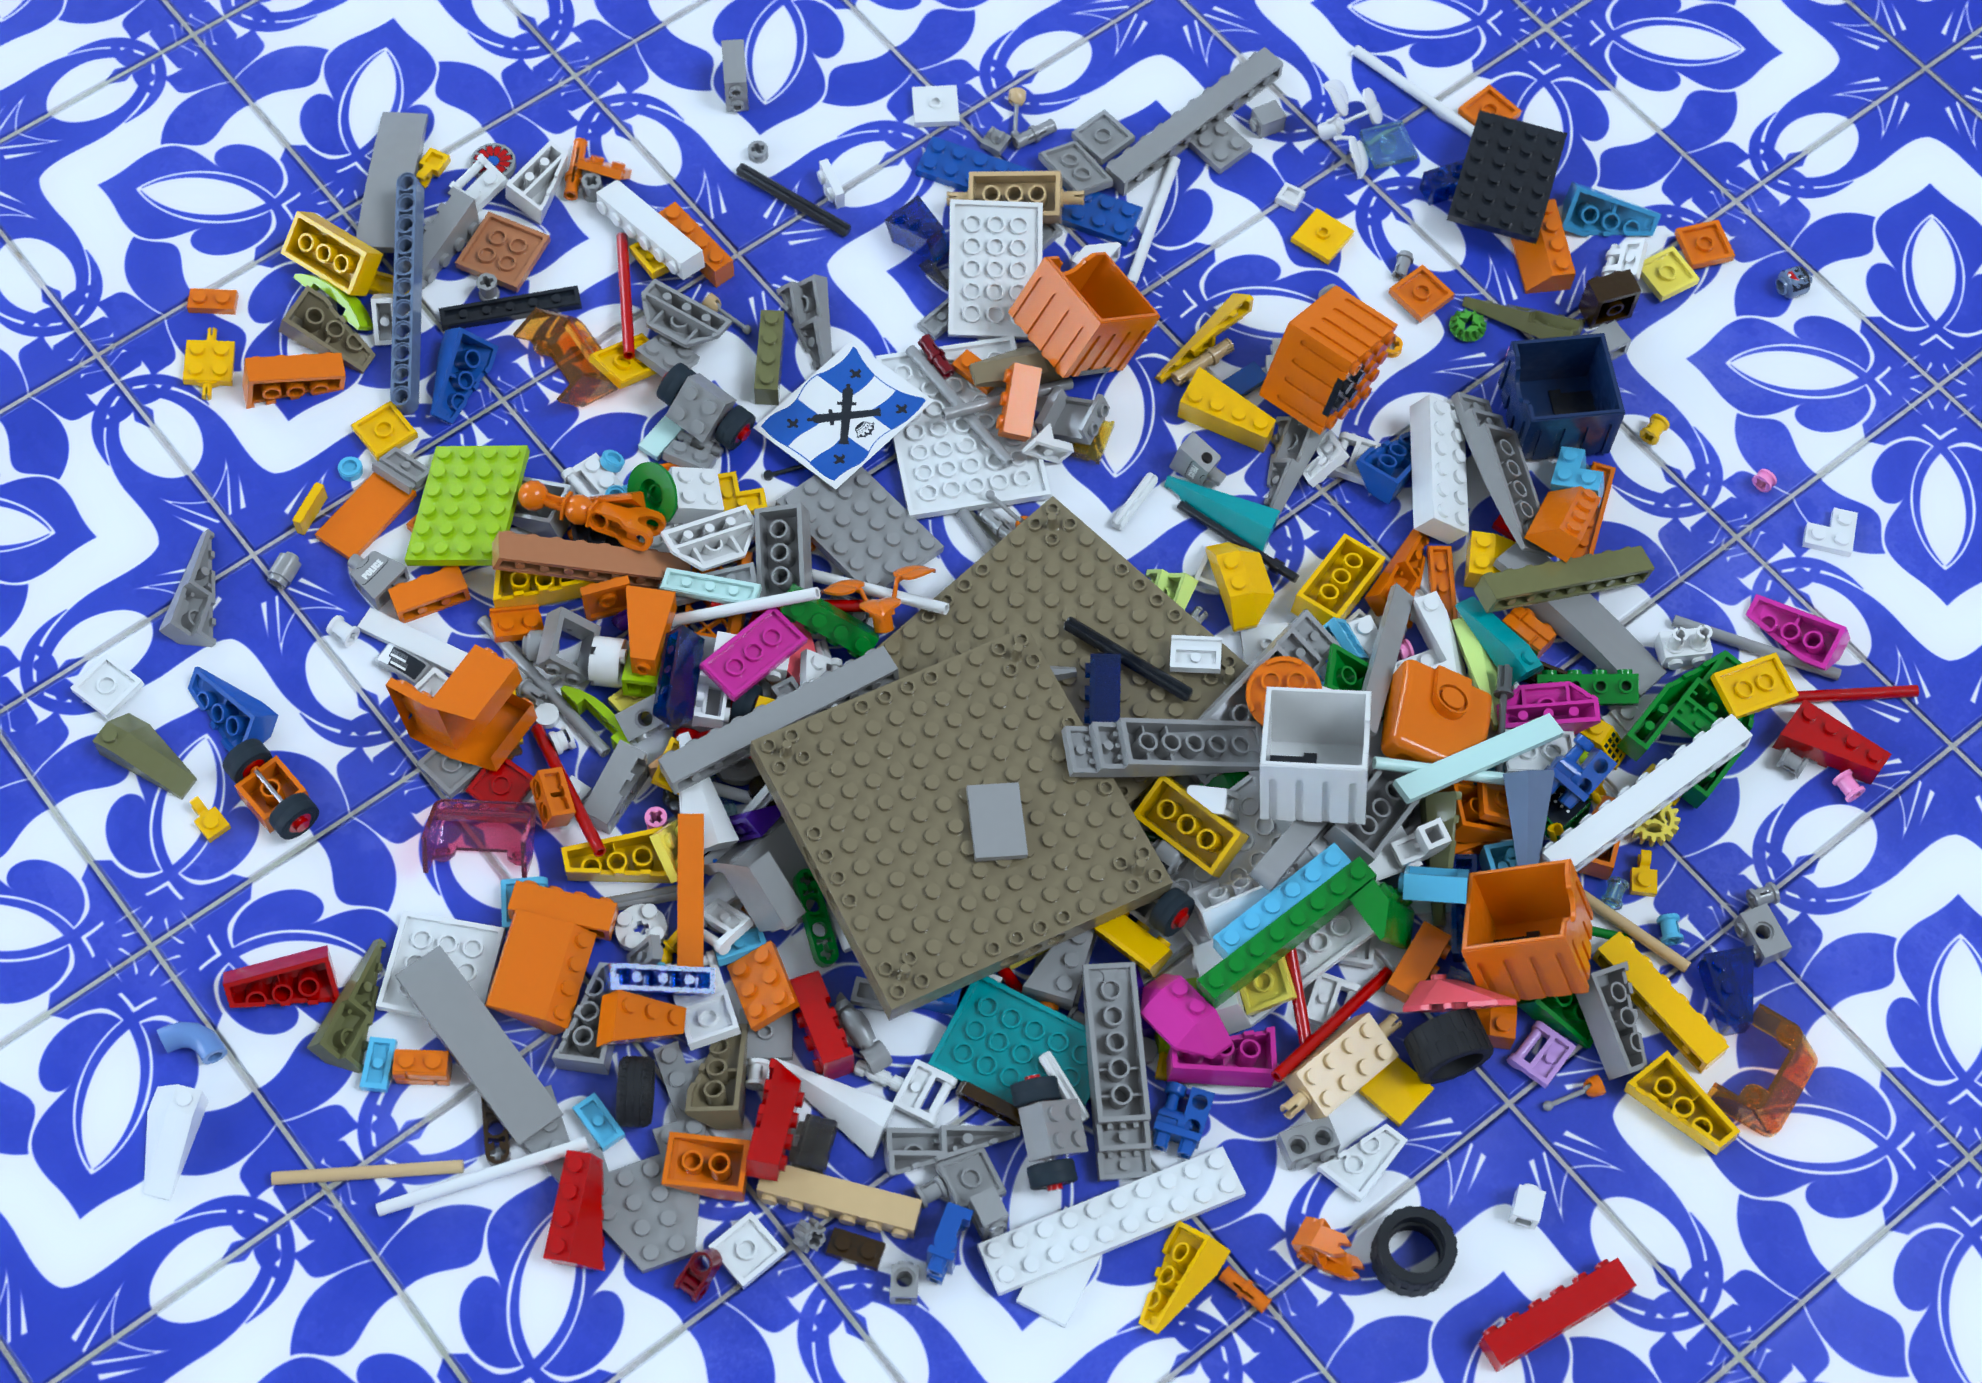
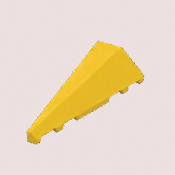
[1155,293,1254,384]

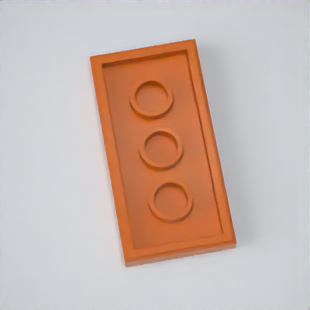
[315,472,417,560]

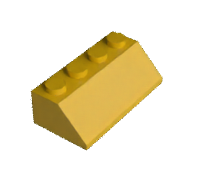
[1092,912,1173,978]

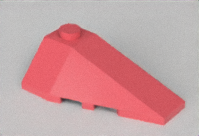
[1403,974,1516,1013]

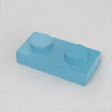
[712,927,767,967]
[359,1036,398,1093]
[572,1092,626,1152]

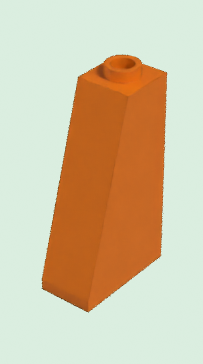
[626,585,677,676]

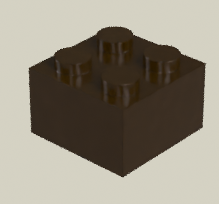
[1578,269,1641,329]

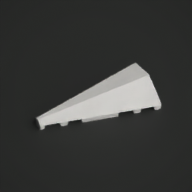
[676,732,739,854]
[774,1058,895,1159]

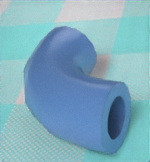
[157,1021,228,1064]

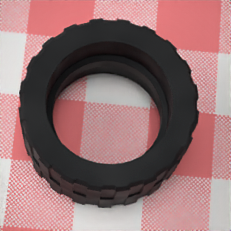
[1404,1008,1494,1084]
[1370,1206,1458,1297]

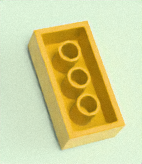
[281,211,383,296]
[1291,533,1386,626]
[1134,776,1250,878]

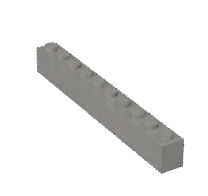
[1105,47,1284,196]
[658,646,899,794]

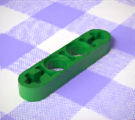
[792,869,839,968]

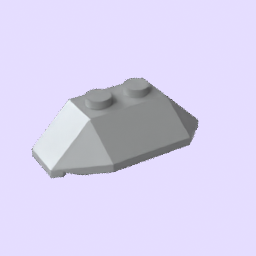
[641,279,732,348]

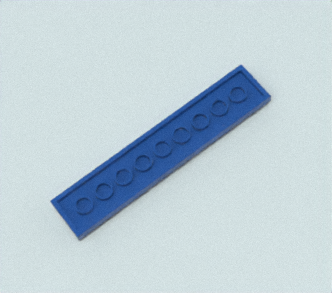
[915,136,1143,247]

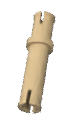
[1171,338,1235,386]

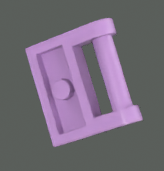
[1507,1021,1577,1089]

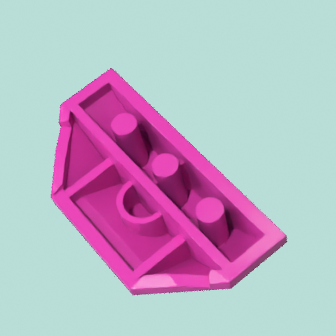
[1496,681,1601,735]
[1140,974,1233,1059]

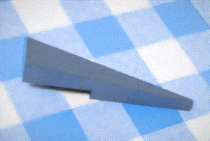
[1503,770,1555,866]

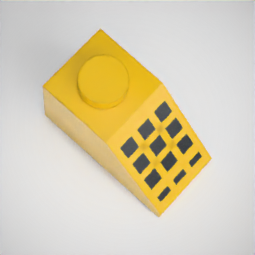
[1579,720,1626,770]

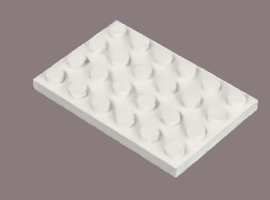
[948,199,1043,340]

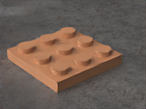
[455,211,551,293]

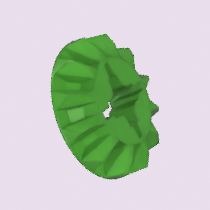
[1449,308,1487,342]

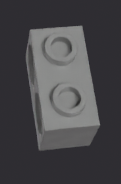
[1276,1116,1341,1170]
[969,1186,1009,1242]

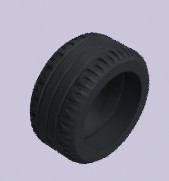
[616,1056,655,1128]

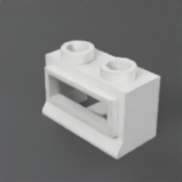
[692,671,731,728]

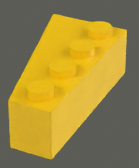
[561,827,674,884]

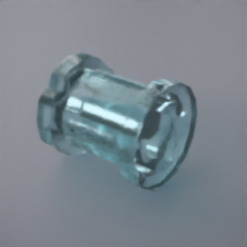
[1600,876,1630,910]

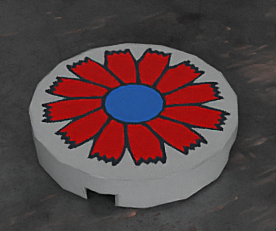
[470,143,516,179]

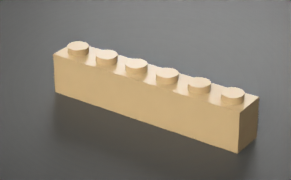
[756,1165,922,1240]

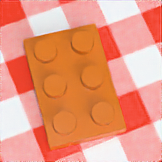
[727,940,800,1032]

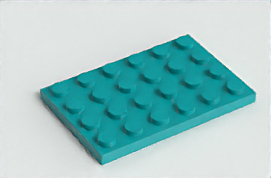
[928,976,1090,1107]

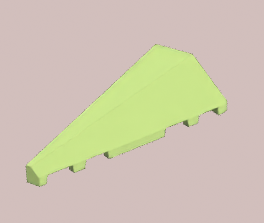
[1146,569,1198,610]
[1451,617,1499,731]

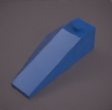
[431,327,499,424]
[1356,431,1412,505]
[188,667,279,752]

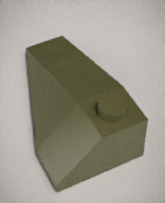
[93,713,197,800]

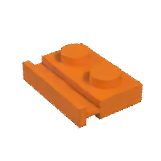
[577,155,632,180]
[489,604,544,643]

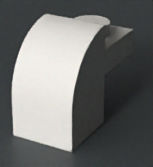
[1389,817,1452,868]

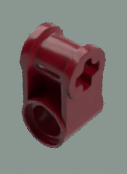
[674,1248,722,1303]

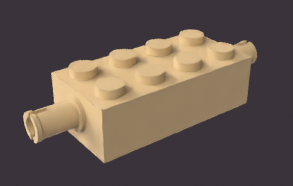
[947,171,1085,224]
[1280,1012,1402,1120]

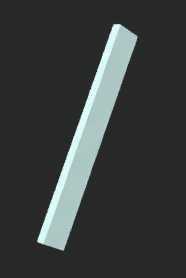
[1392,713,1564,804]

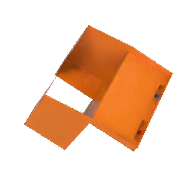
[385,644,538,772]

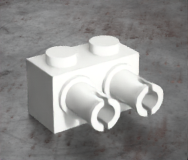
[1653,625,1714,670]

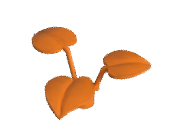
[821,565,936,633]

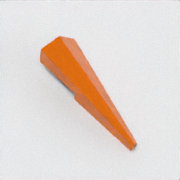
[1364,528,1429,629]

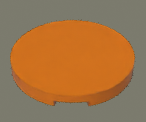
[1246,656,1322,726]

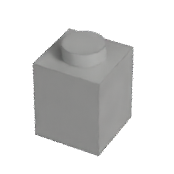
[1249,100,1286,139]

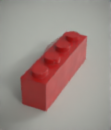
[223,945,340,1008]
[746,1058,805,1182]
[543,1150,605,1271]

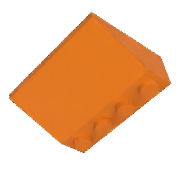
[485,909,597,1035]

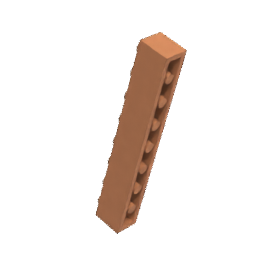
[492,531,691,589]

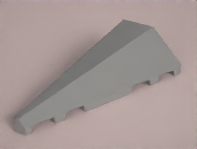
[776,274,832,370]
[1264,416,1327,515]
[159,529,216,647]
[883,1125,1020,1177]

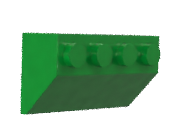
[1349,879,1415,951]

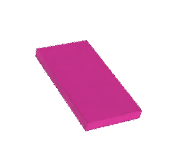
[699,607,808,702]

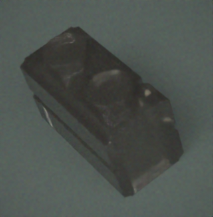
[788,1114,838,1175]

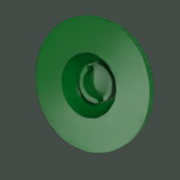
[627,462,678,527]

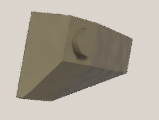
[279,285,376,374]
[969,346,1064,387]
[685,1023,748,1130]

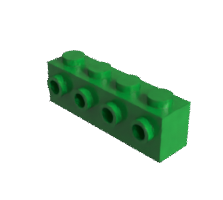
[780,583,879,658]
[1536,669,1639,706]

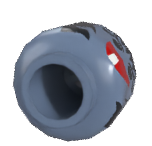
[1776,266,1812,299]

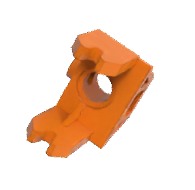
[1291,1217,1365,1281]

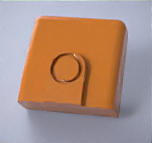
[1381,660,1492,785]

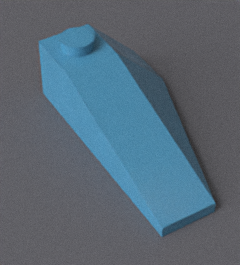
[1561,182,1662,236]

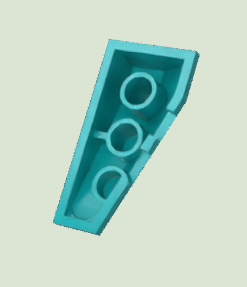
[1455,596,1544,686]

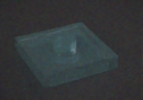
[1359,120,1418,169]

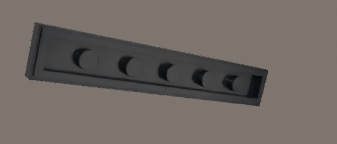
[439,285,582,332]

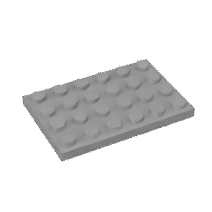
[775,466,944,600]

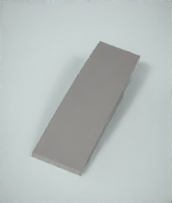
[356,112,428,253]
[1451,392,1554,557]
[1493,542,1667,698]
[1195,609,1341,786]
[1061,718,1262,777]
[395,945,563,1146]
[1082,962,1152,1182]

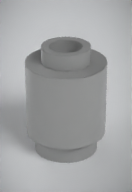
[267,551,301,589]

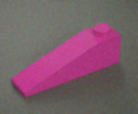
[1745,594,1851,671]

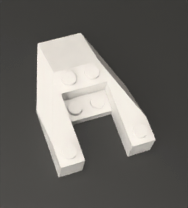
[1348,591,1467,677]

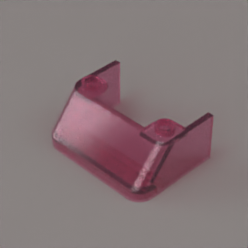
[421,799,536,878]

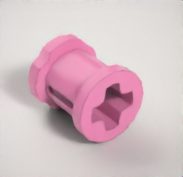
[1832,769,1866,803]
[644,806,668,830]

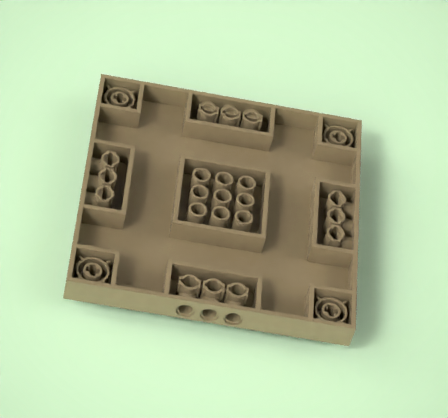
[876,496,1248,812]
[750,626,1173,1021]

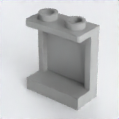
[1034,386,1110,445]

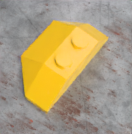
[1205,542,1275,632]

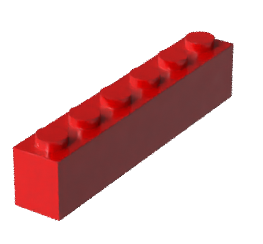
[1478,1257,1637,1372]

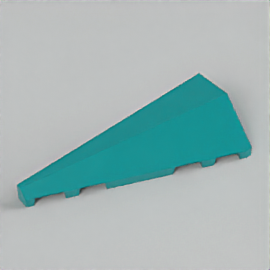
[1164,476,1280,552]

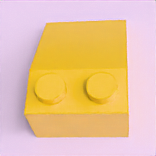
[1464,531,1516,588]

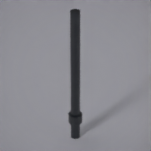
[1177,500,1299,583]

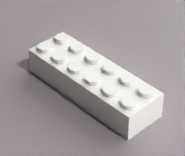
[1410,394,1469,545]

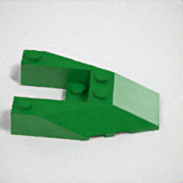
[1617,650,1755,809]

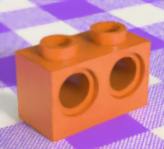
[529,767,576,829]

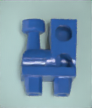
[1544,733,1618,809]
[1152,1081,1215,1160]
[926,1202,974,1285]

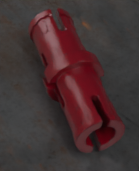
[917,334,955,379]

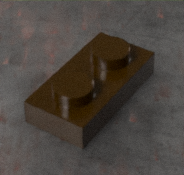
[826,1227,886,1271]

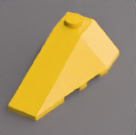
[1138,1221,1231,1334]

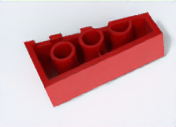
[1772,700,1891,785]
[790,970,854,1080]

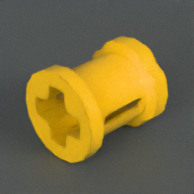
[1639,413,1670,445]

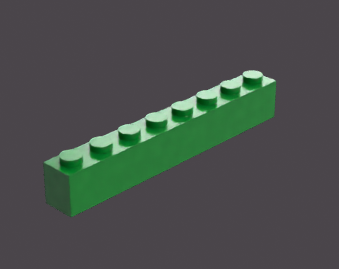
[1196,856,1377,1009]

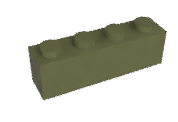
[754,310,785,405]

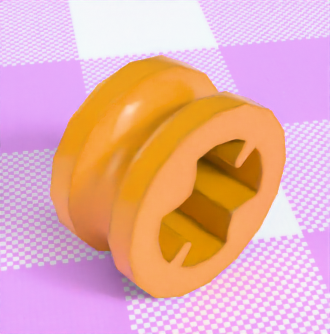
[1386,336,1403,358]

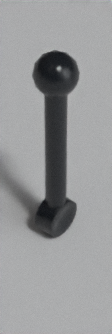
[764,464,807,481]

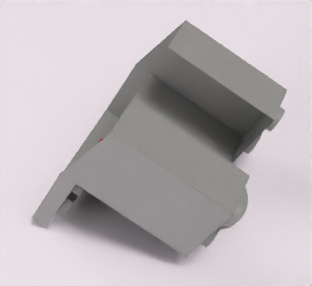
[704,815,815,932]

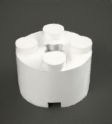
[588,636,629,688]

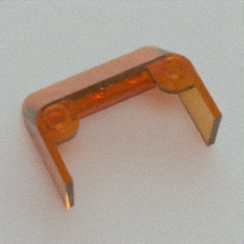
[513,308,619,407]
[1707,1003,1818,1137]

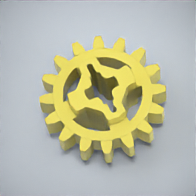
[1631,802,1681,847]

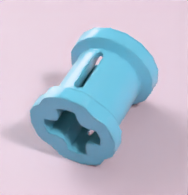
[1656,913,1684,946]

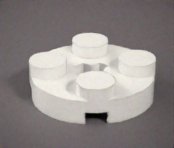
[615,903,668,952]

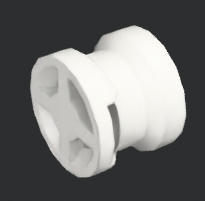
[548,725,577,756]

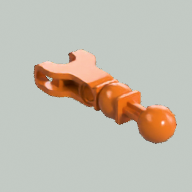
[518,480,666,551]

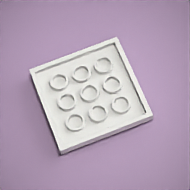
[376,910,506,1018]

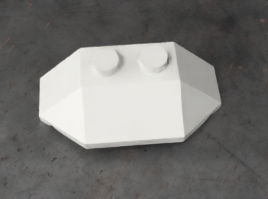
[660,505,755,572]

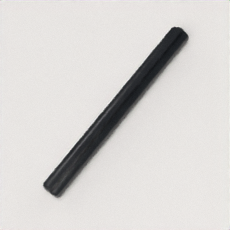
[736,163,851,237]
[1064,617,1193,701]

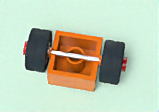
[223,738,319,840]

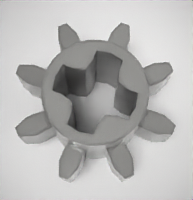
[792,1217,826,1253]

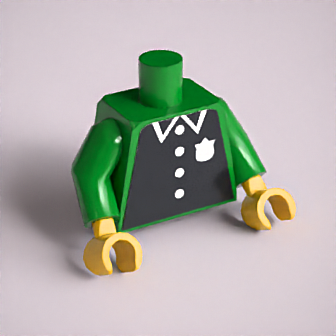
[1544,784,1607,843]

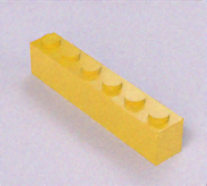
[1592,931,1730,1073]

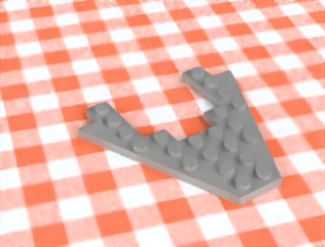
[522,1041,707,1274]

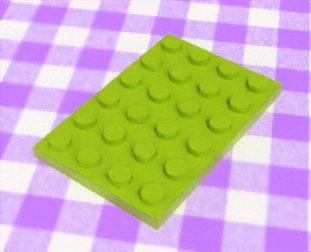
[404,445,530,566]

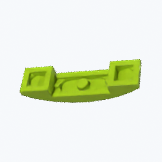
[293,274,373,331]
[560,685,630,750]

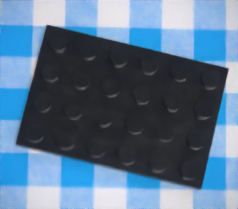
[1447,110,1567,244]

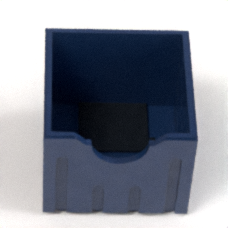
[1498,333,1625,460]

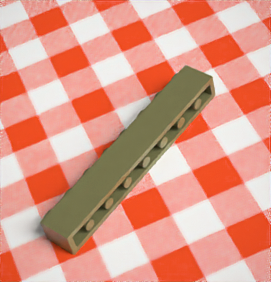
[1473,546,1655,613]

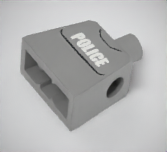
[1169,431,1227,486]
[347,551,410,611]

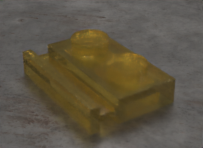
[1070,419,1115,464]

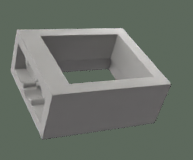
[721,39,749,112]
[535,606,601,685]

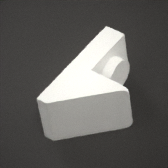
[1022,423,1074,464]

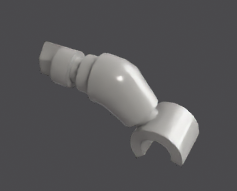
[834,992,893,1074]

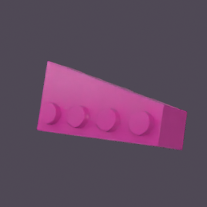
[1166,1026,1277,1088]

